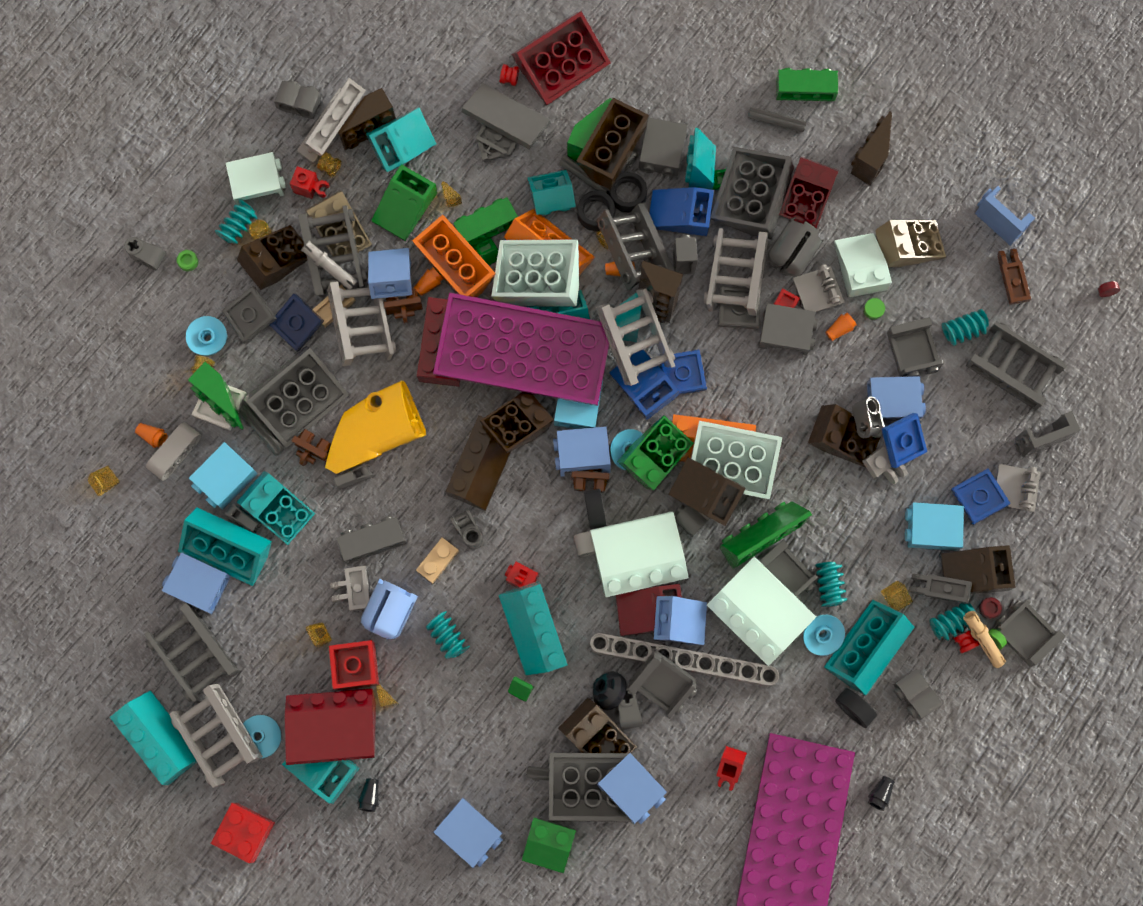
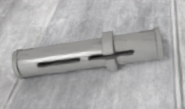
[301,240,357,290]

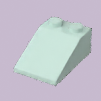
[834,233,892,298]

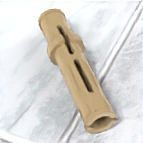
[963,611,1006,668]

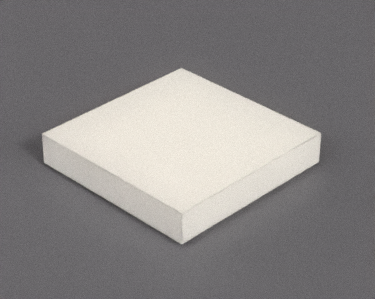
[191,385,247,431]

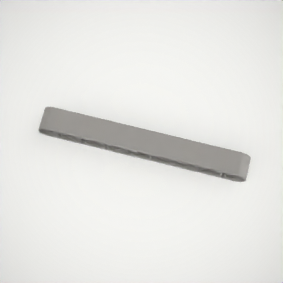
[590,633,779,687]

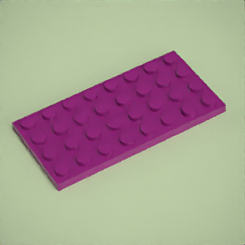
[433,293,609,406]
[736,733,855,906]

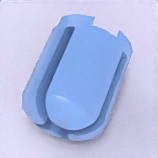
[361,578,418,639]

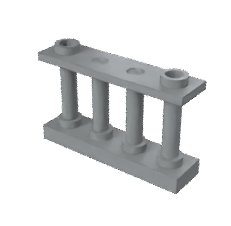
[296,78,366,163]
[704,228,769,316]
[327,281,396,366]
[595,288,675,386]
[169,684,263,788]

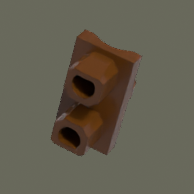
[384,288,423,323]
[291,429,331,466]
[571,469,609,493]

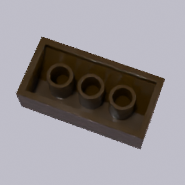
[576,98,649,190]
[639,261,683,323]
[446,415,511,511]

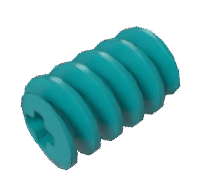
[215,200,258,244]
[941,309,989,346]
[815,562,847,607]
[929,602,976,641]
[426,611,470,659]

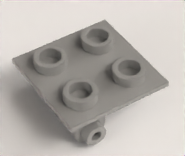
[793,264,845,312]
[996,464,1040,512]

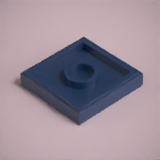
[270,293,324,351]

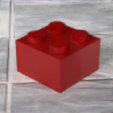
[329,640,379,691]
[210,803,275,864]

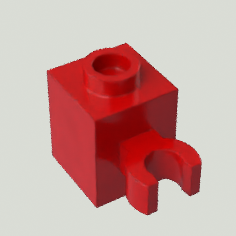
[290,166,330,199]
[504,561,539,588]
[716,746,747,791]

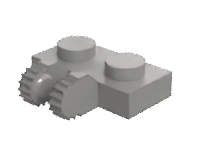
[862,444,908,484]
[330,566,370,611]

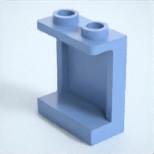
[975,186,1035,246]
[368,248,412,299]
[867,376,926,420]
[553,427,611,477]
[162,553,231,614]
[654,596,707,645]
[597,753,667,824]
[434,798,503,868]

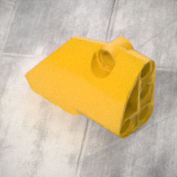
[325,381,426,474]

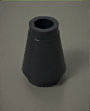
[868,776,895,811]
[357,778,379,812]

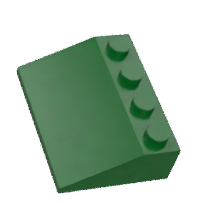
[719,501,812,569]

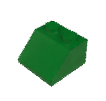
[522,817,576,873]

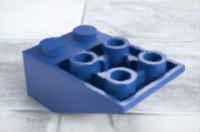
[649,187,714,236]
[609,350,679,420]

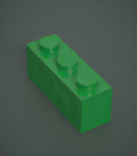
[776,68,838,101]
[453,197,518,247]

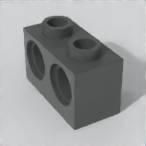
[673,235,698,275]

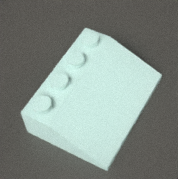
[491,240,579,306]
[691,421,782,499]
[590,511,689,597]
[707,557,816,666]

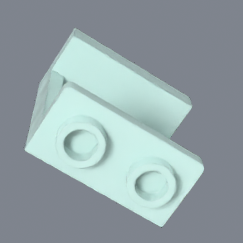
[226,152,286,205]

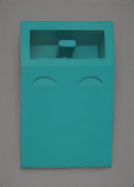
[366,107,437,172]
[685,128,716,190]
[237,471,315,545]
[282,760,360,804]

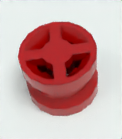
[500,64,519,86]
[953,630,980,654]

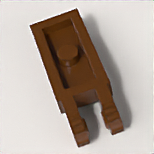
[997,248,1031,305]

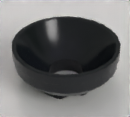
[592,671,627,710]

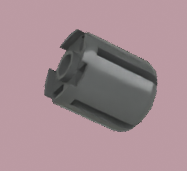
[768,218,824,277]

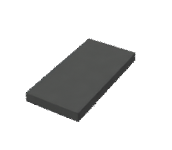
[462,83,550,150]

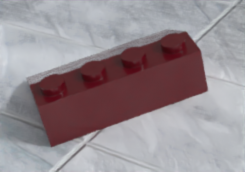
[511,11,611,105]
[285,688,376,765]

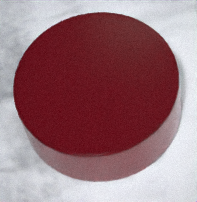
[1098,281,1120,297]
[979,597,1002,619]

